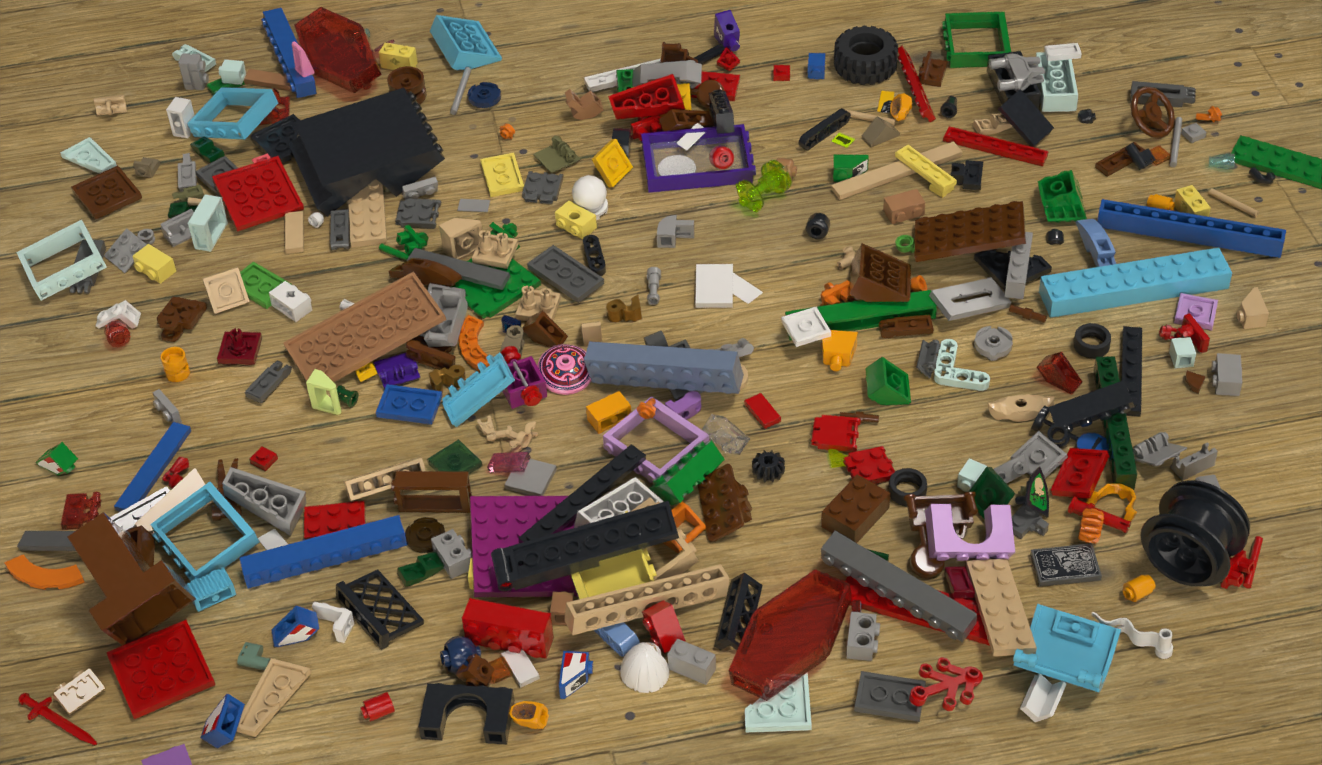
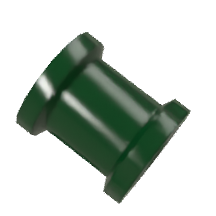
[337,385,359,407]

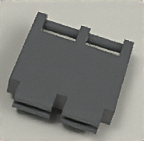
[522,171,564,204]
[395,198,442,229]

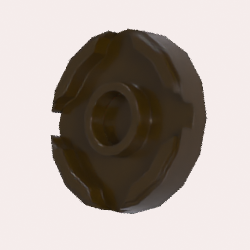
[405,517,445,553]

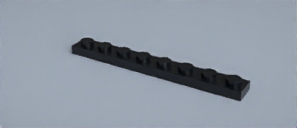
[518,444,646,543]

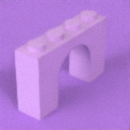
[925,504,1015,561]

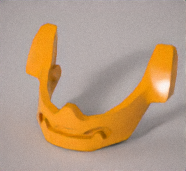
[1086,483,1137,522]

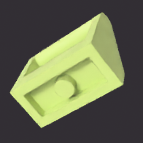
[306,369,342,415]

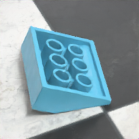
[430,15,502,70]

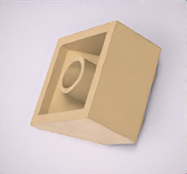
[439,218,482,260]

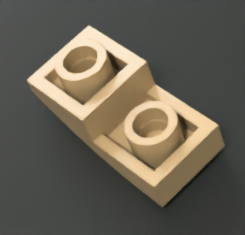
[973,113,1012,135]

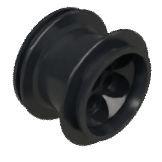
[1140,480,1250,586]

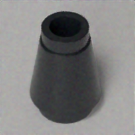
[940,96,957,118]

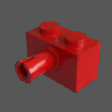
[642,600,686,654]

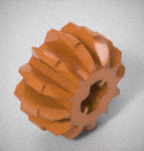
[1078,508,1104,544]

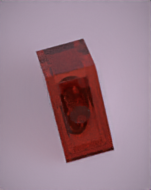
[1036,352,1083,394]

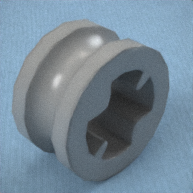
[137,229,155,245]

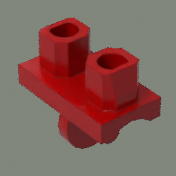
[631,115,663,142]
[1221,550,1255,589]

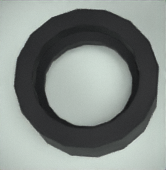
[1074,323,1111,359]
[889,468,927,507]

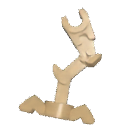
[477,416,538,459]

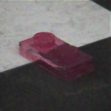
[487,452,531,473]

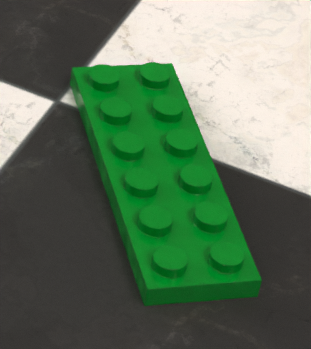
[1228,135,1322,189]

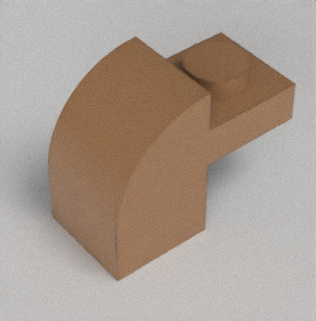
[565,89,604,120]

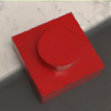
[773,65,790,81]
[249,446,278,471]

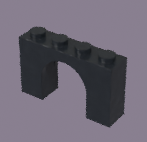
[418,683,515,745]

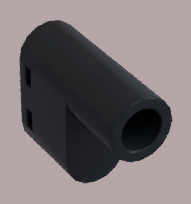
[1125,143,1156,170]

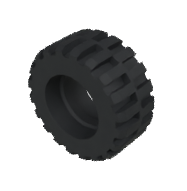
[834,25,898,85]

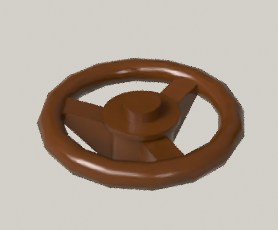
[1130,86,1175,138]

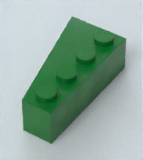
[649,440,725,506]

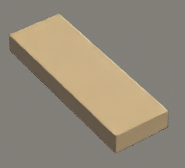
[285,211,304,254]

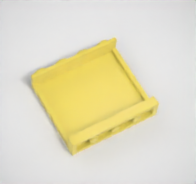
[571,510,657,599]

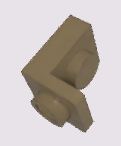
[133,157,160,178]

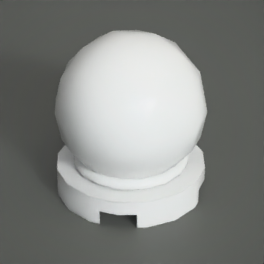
[572,175,608,220]

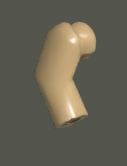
[837,246,856,270]

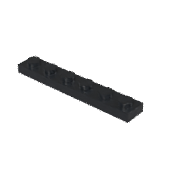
[1121,326,1142,417]

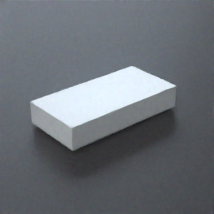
[1044,43,1082,61]
[501,650,540,688]

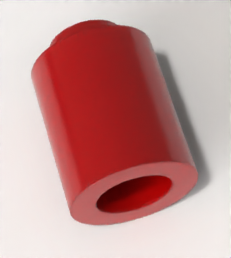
[360,692,395,722]

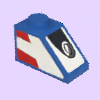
[272,606,319,647]
[559,651,594,699]
[200,694,245,748]

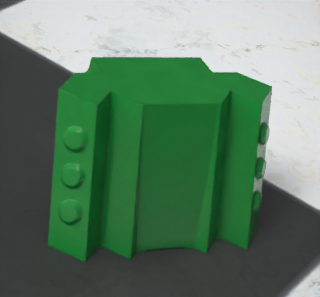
[1038,170,1087,222]

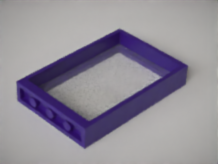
[641,124,756,193]

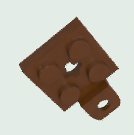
[157,296,207,342]

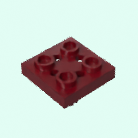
[217,328,262,365]

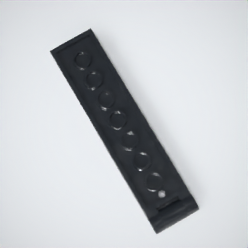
[491,501,679,591]

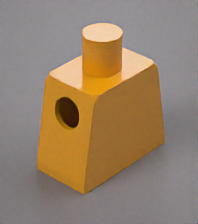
[821,330,858,371]

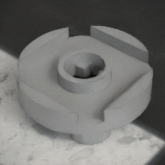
[974,326,1013,361]

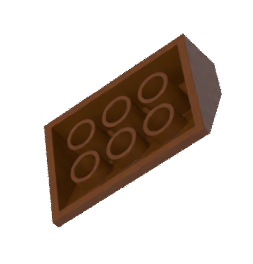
[849,243,911,302]

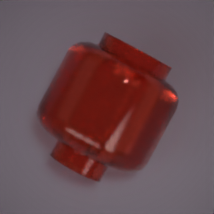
[104,320,131,348]

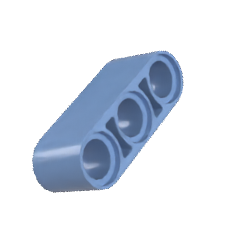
[594,622,640,656]

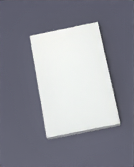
[695,264,733,308]

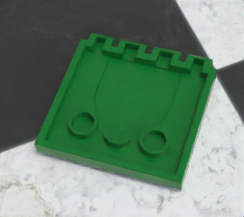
[443,258,541,319]

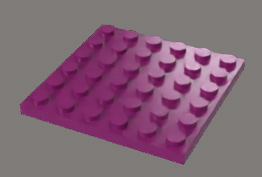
[470,496,578,597]

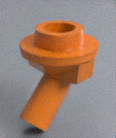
[1196,106,1222,122]
[637,398,656,419]

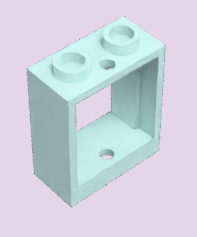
[188,195,228,252]

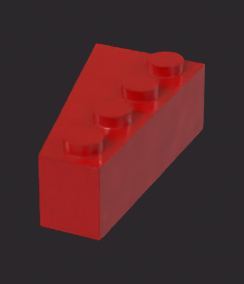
[608,74,685,120]

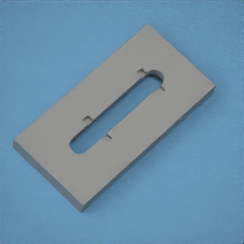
[929,277,1011,321]

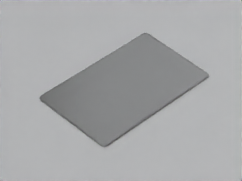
[458,199,490,212]

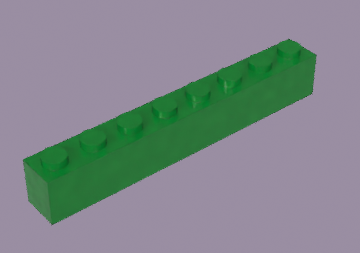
[785,290,937,340]

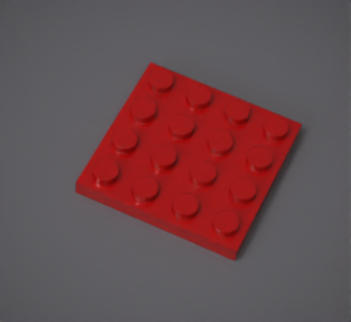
[212,156,304,231]
[106,620,216,719]

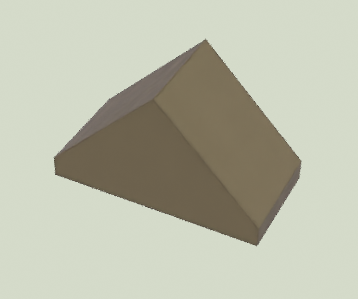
[862,116,900,147]

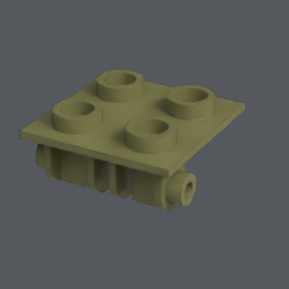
[533,136,581,174]

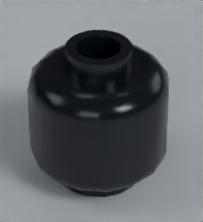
[806,213,830,239]

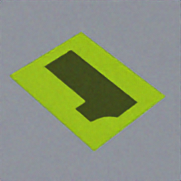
[832,133,855,148]

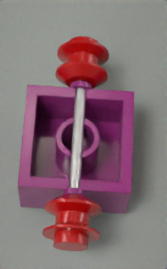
[501,346,547,409]

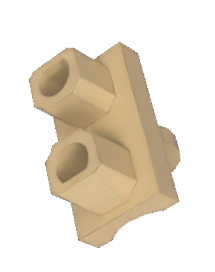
[93,95,127,115]

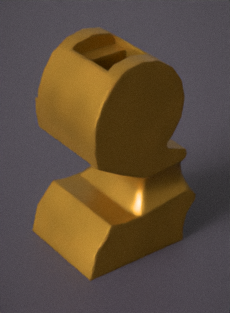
[606,295,642,322]
[429,365,466,393]

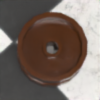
[387,66,427,104]

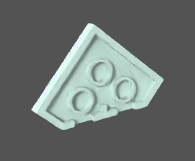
[745,671,812,733]

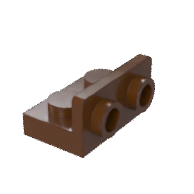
[919,51,948,87]

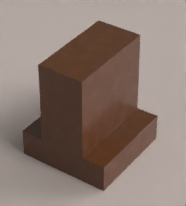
[67,512,196,646]

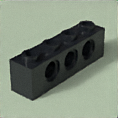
[708,90,735,134]

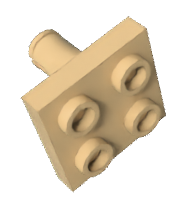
[472,230,518,269]
[515,286,561,321]

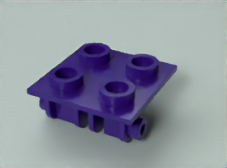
[373,353,421,389]

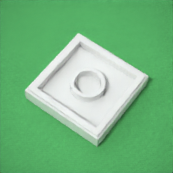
[781,307,831,347]

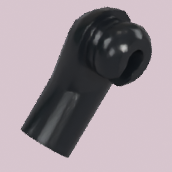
[1249,167,1276,185]

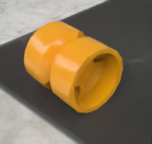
[161,347,190,382]

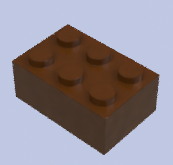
[821,474,890,543]

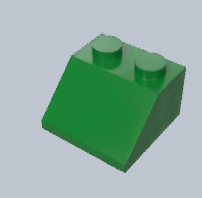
[865,357,911,405]

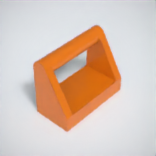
[664,501,706,553]

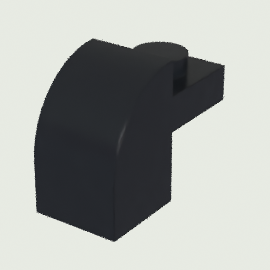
[612,128,633,157]

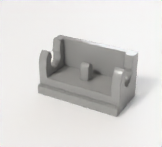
[160,209,194,247]
[1170,442,1218,481]

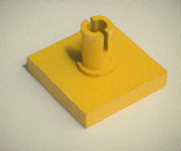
[591,139,633,188]

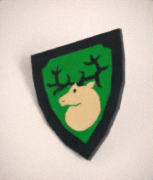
[1015,467,1049,518]

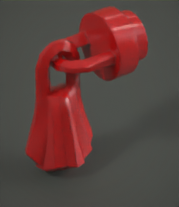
[1159,324,1194,340]
[162,457,190,489]

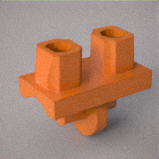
[820,280,854,306]

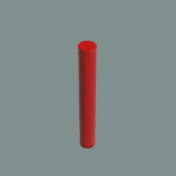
[1243,536,1263,588]

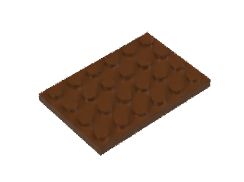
[914,201,1026,262]

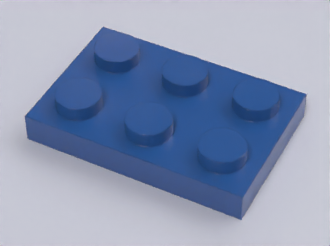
[376,384,443,425]

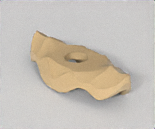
[987,394,1054,422]

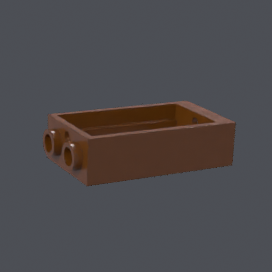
[391,471,472,513]

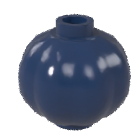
[440,636,481,675]

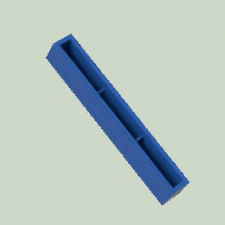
[261,8,317,98]
[239,515,407,589]

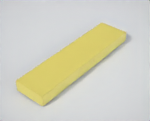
[895,145,957,192]

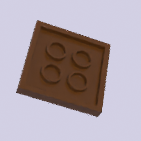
[71,166,142,220]

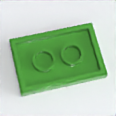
[240,262,292,309]

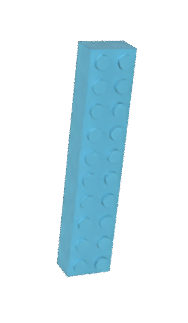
[1039,248,1232,318]

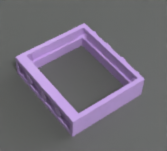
[603,396,709,483]

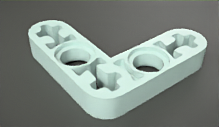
[934,339,990,391]

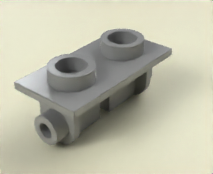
[994,454,1030,483]

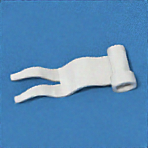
[1092,612,1173,659]

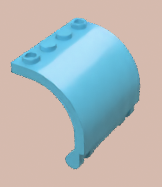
[1013,604,1121,692]

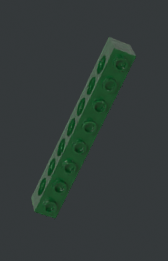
[1093,356,1137,490]

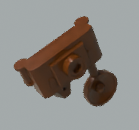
[660,42,725,108]
[904,492,978,579]

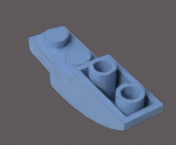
[1076,219,1116,267]

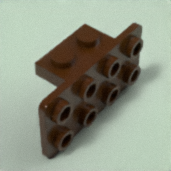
[698,464,752,542]

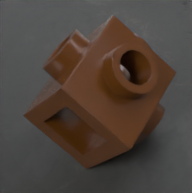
[456,654,494,686]

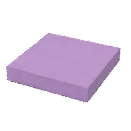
[1174,293,1218,330]

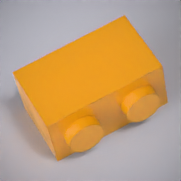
[586,391,631,434]

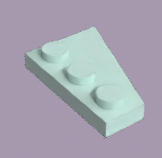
[60,137,117,174]

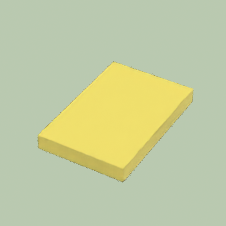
[480,153,524,197]

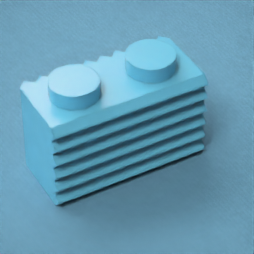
[187,567,236,612]

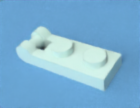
[172,44,216,72]

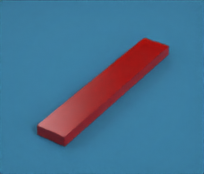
[943,126,1049,167]

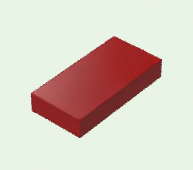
[1182,313,1210,353]
[744,393,781,429]

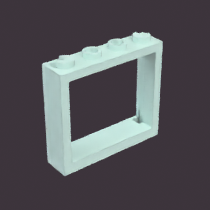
[16,220,107,301]

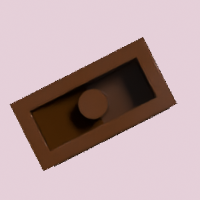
[522,310,568,347]

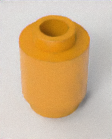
[1146,194,1175,211]
[1123,575,1155,602]

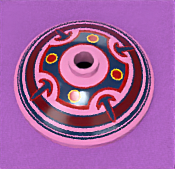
[537,344,591,395]

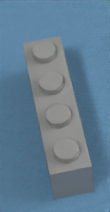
[1005,232,1033,299]

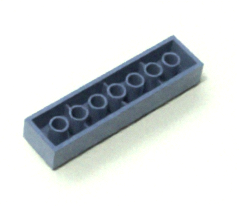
[584,341,744,394]

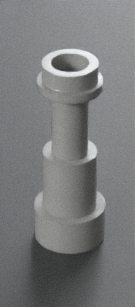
[646,267,661,305]

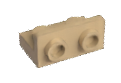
[53,668,105,715]

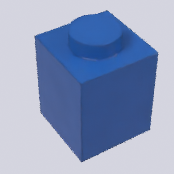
[808,53,826,79]

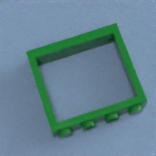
[942,12,1011,68]

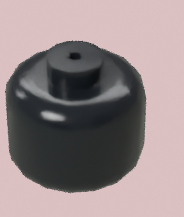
[1078,109,1096,124]
[1046,229,1064,245]

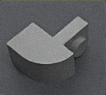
[657,215,695,248]

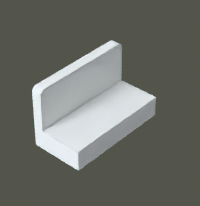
[1020,674,1066,722]

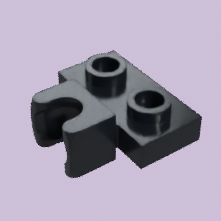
[951,160,983,190]

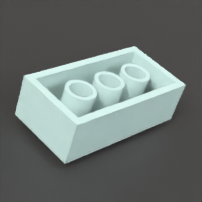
[1035,52,1078,112]

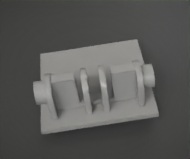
[104,228,147,273]
[1133,432,1187,466]

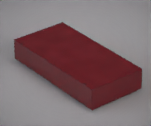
[944,567,975,598]

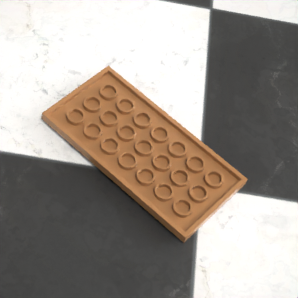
[283,271,447,382]

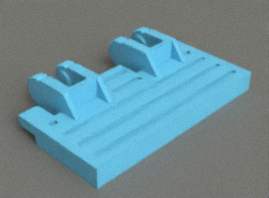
[442,352,515,427]

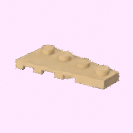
[135,468,214,534]
[236,658,311,737]

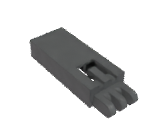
[1130,81,1196,107]
[70,240,106,294]

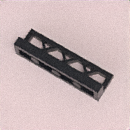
[714,572,763,654]

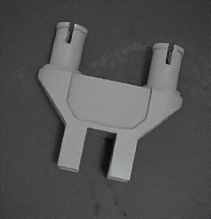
[989,54,1045,92]

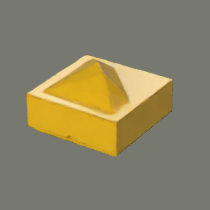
[355,362,378,382]

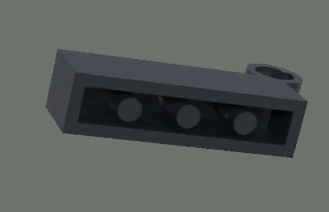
[1047,380,1134,448]

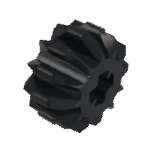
[752,450,785,483]

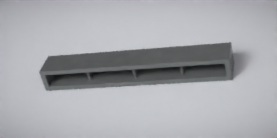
[821,531,977,642]

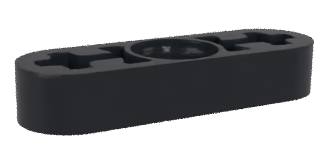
[583,235,606,276]

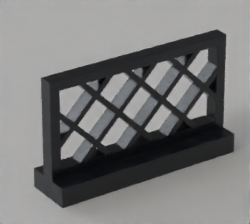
[336,569,424,650]

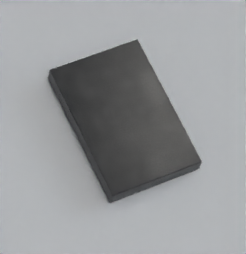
[997,89,1054,147]

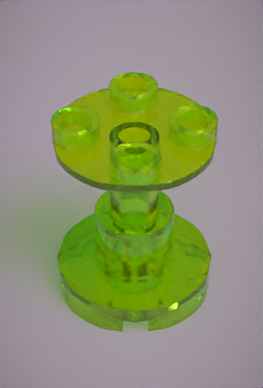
[736,160,792,213]

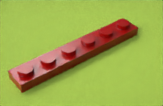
[898,45,936,122]

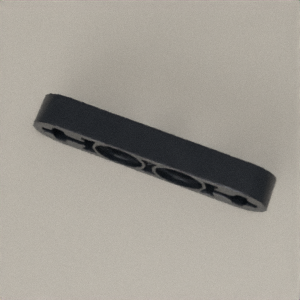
[798,108,851,150]

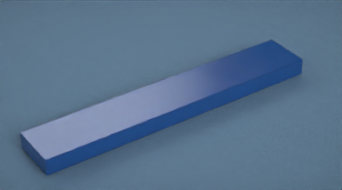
[114,422,191,512]

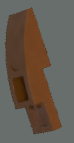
[389,258,462,287]

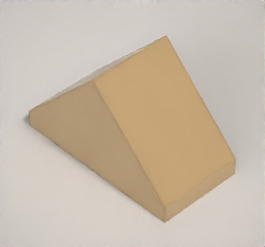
[581,321,602,346]

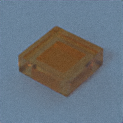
[1150,145,1171,166]
[488,656,513,684]

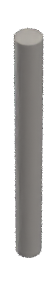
[450,67,471,115]
[1170,117,1182,167]

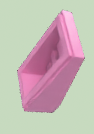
[292,41,314,77]

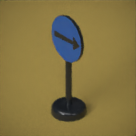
[1031,405,1108,451]

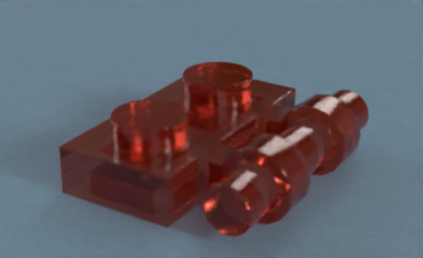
[61,492,102,530]

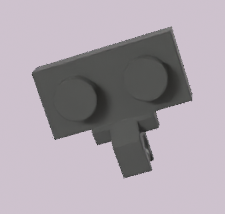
[1012,504,1049,539]

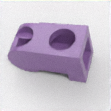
[665,391,701,420]

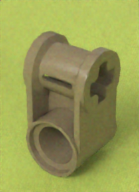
[500,325,525,360]

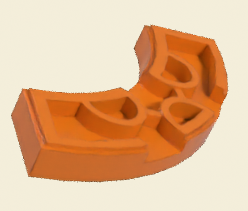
[458,315,490,373]
[4,554,84,589]

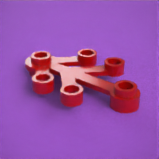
[909,657,983,711]

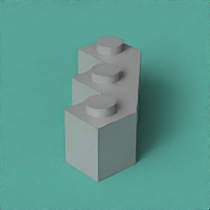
[632,60,702,88]

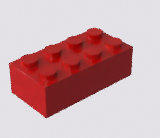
[462,598,554,659]

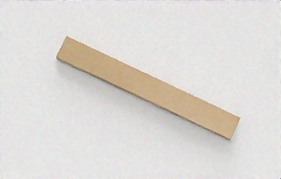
[831,141,963,200]

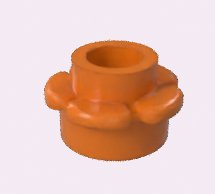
[499,123,515,139]

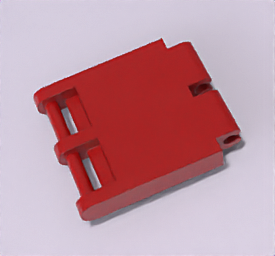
[811,415,861,452]
[843,446,895,484]

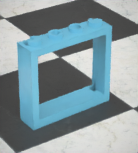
[187,87,278,140]
[150,482,260,581]

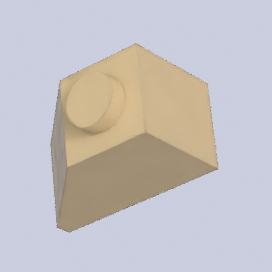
[1237,287,1269,329]

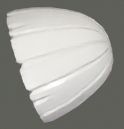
[620,642,669,693]

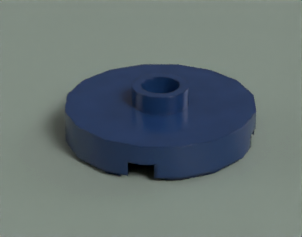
[468,82,501,108]

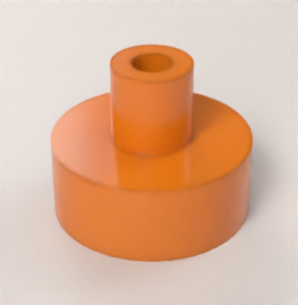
[910,275,927,292]

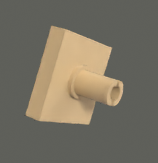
[202,267,250,314]

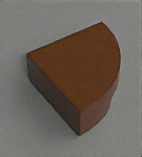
[1185,371,1206,394]

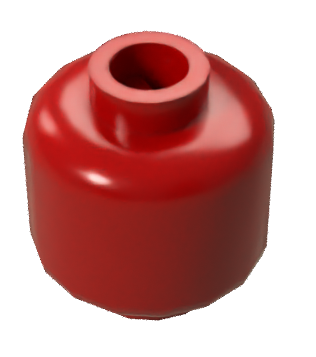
[709,146,734,170]

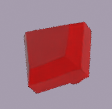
[717,47,740,71]

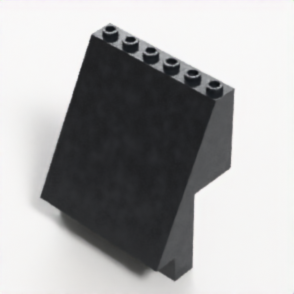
[289,88,445,217]

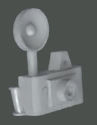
[419,288,468,347]

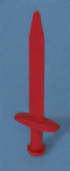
[18,693,97,745]

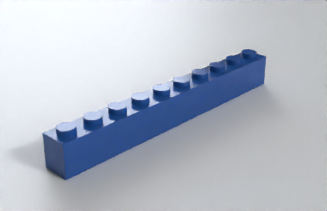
[1097,199,1286,258]

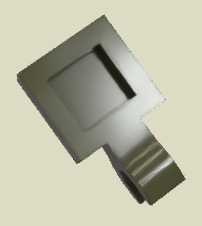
[172,185,204,203]

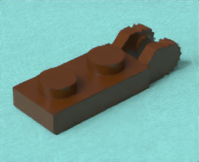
[879,315,934,339]
[406,340,455,370]

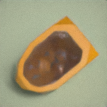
[890,93,912,121]
[510,701,549,729]

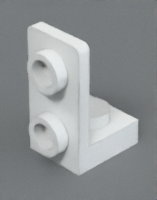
[96,300,141,329]
[312,602,354,643]

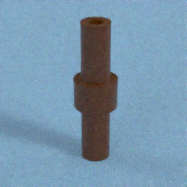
[1009,305,1047,323]
[840,411,879,423]

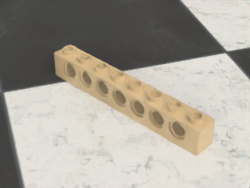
[565,564,730,635]

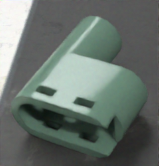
[237,642,271,670]

